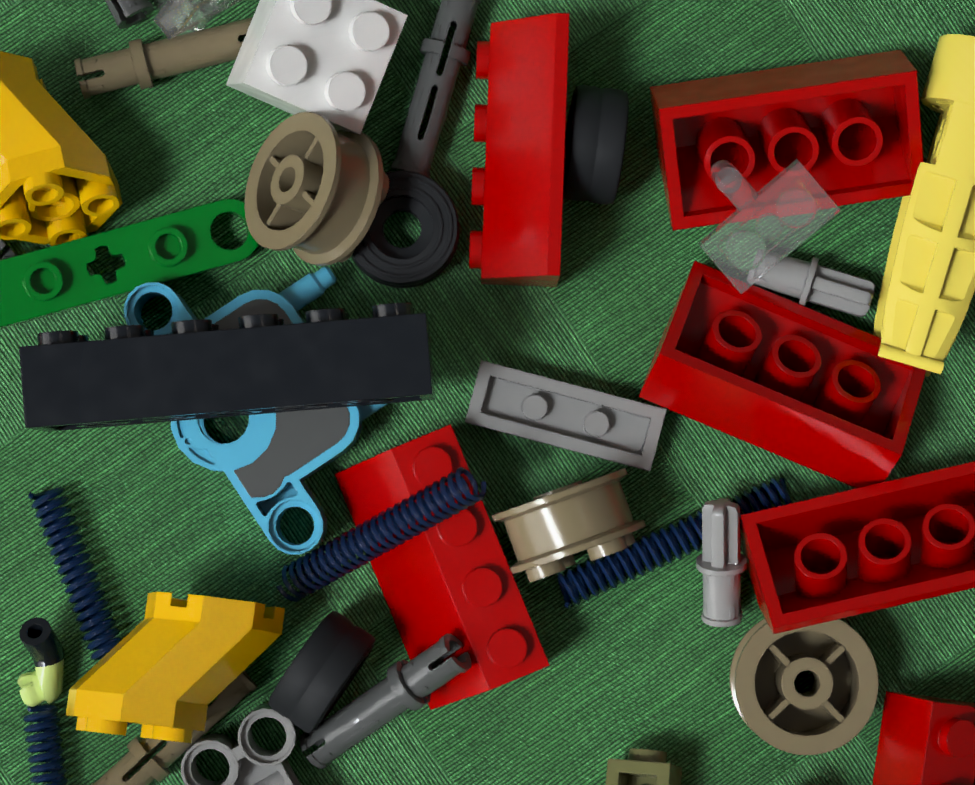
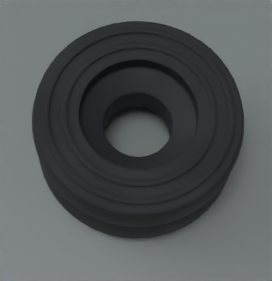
[563,85,629,205]
[351,171,459,288]
[268,611,376,734]

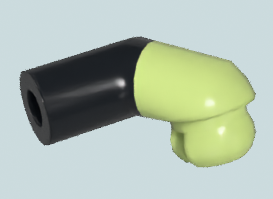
[17,617,64,707]

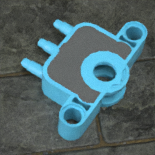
[124,266,387,555]

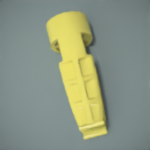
[873,34,975,377]

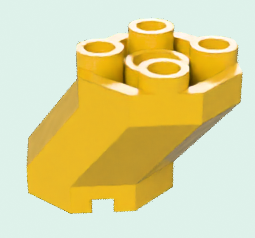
[0,51,123,246]
[66,591,285,743]

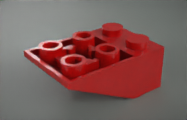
[872,691,975,785]

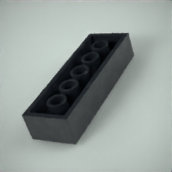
[19,303,435,432]

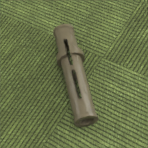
[74,15,254,99]
[91,670,258,785]

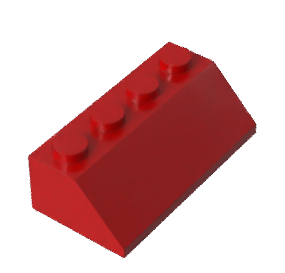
[469,13,570,287]
[650,50,923,231]
[638,261,926,488]
[334,424,550,710]
[741,461,975,634]

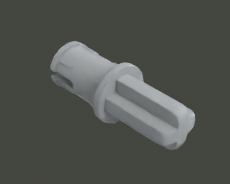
[745,245,875,317]
[696,498,747,627]

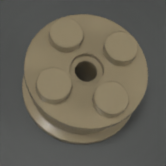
[244,112,389,266]
[491,468,646,582]
[729,618,879,755]

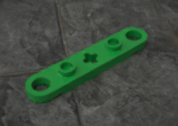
[0,199,258,328]

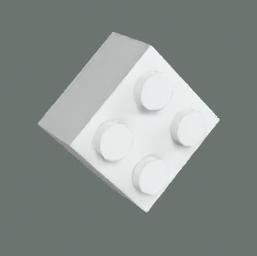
[226,0,408,134]

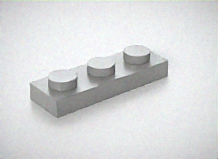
[465,360,667,471]

